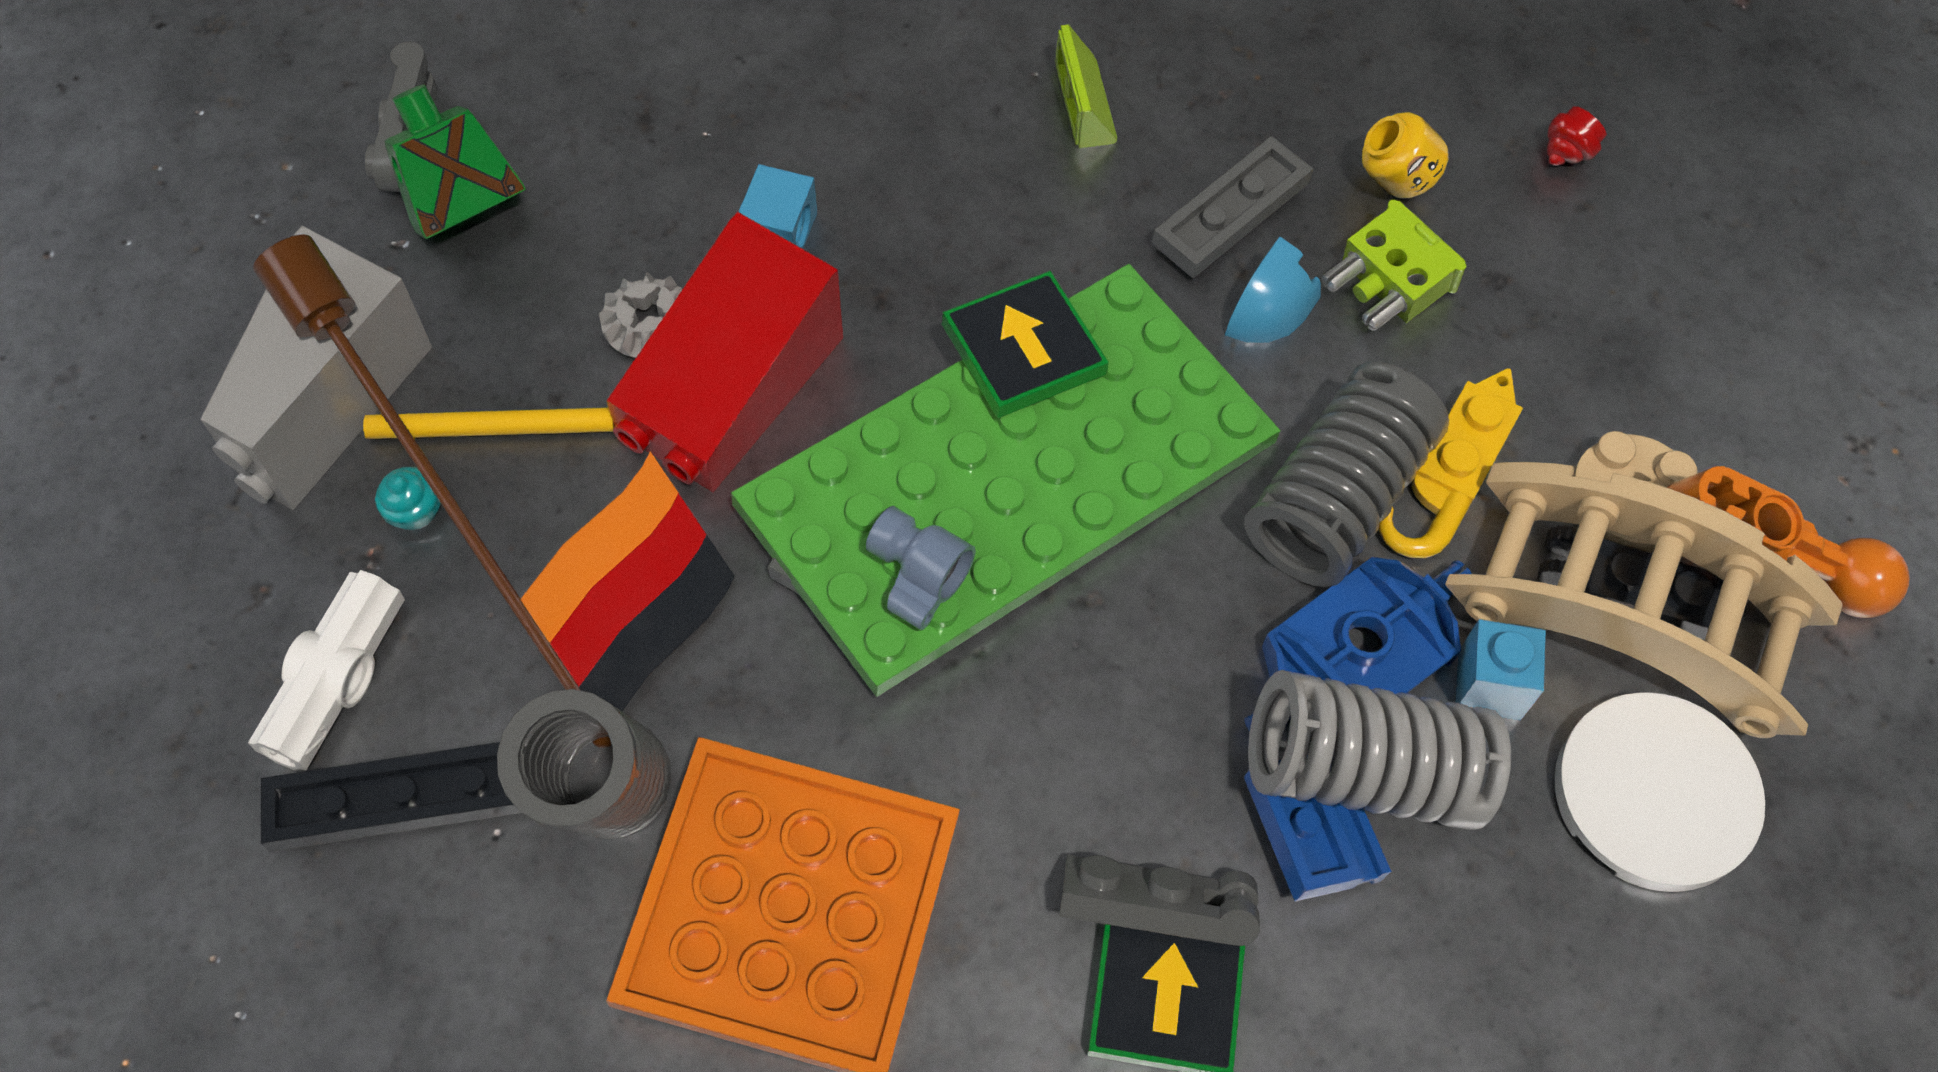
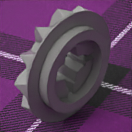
[599,272,682,358]

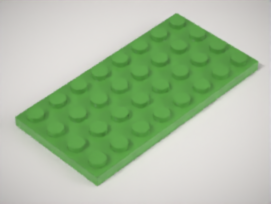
[731,264,1281,697]

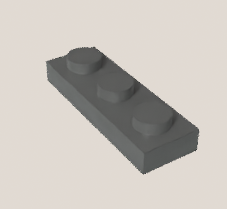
[1151,136,1313,278]

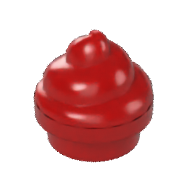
[1547,106,1607,166]

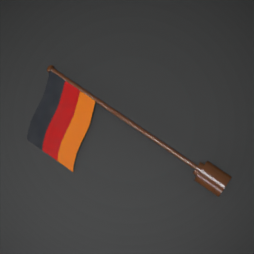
[253,234,735,748]

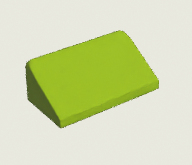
[1055,24,1117,148]

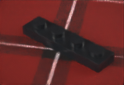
[261,742,521,852]

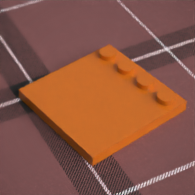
[606,737,960,1072]

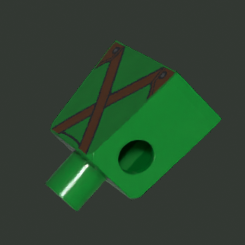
[384,84,526,239]

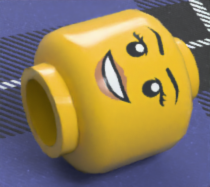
[1362,112,1449,199]

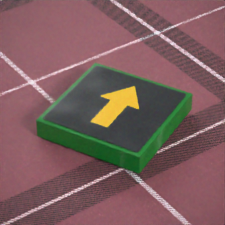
[942,271,1109,418]
[1087,924,1245,1072]

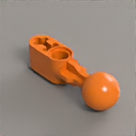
[1666,466,1910,618]

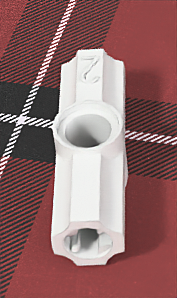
[248,570,405,771]

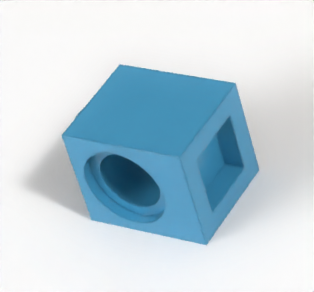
[739,164,817,249]

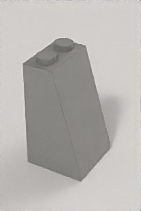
[200,226,432,510]

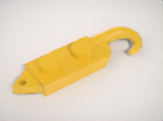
[1379,368,1523,559]

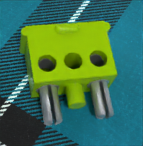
[1322,200,1466,331]

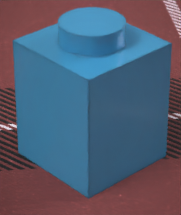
[1455,619,1546,721]

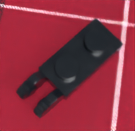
[1537,525,1724,640]

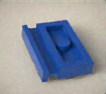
[1244,755,1392,902]

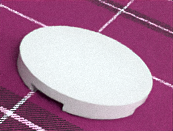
[1554,693,1765,892]

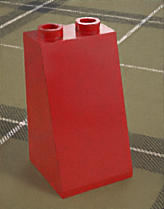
[607,212,843,493]

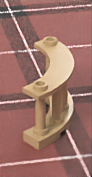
[1445,462,1843,738]

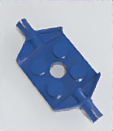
[1244,557,1472,735]

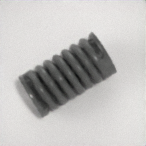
[1244,362,1449,587]
[497,689,672,839]

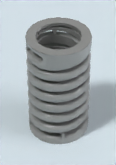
[1248,670,1511,831]

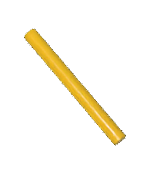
[363,407,614,439]

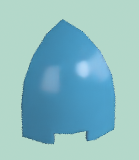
[1225,236,1321,343]

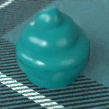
[375,467,441,530]

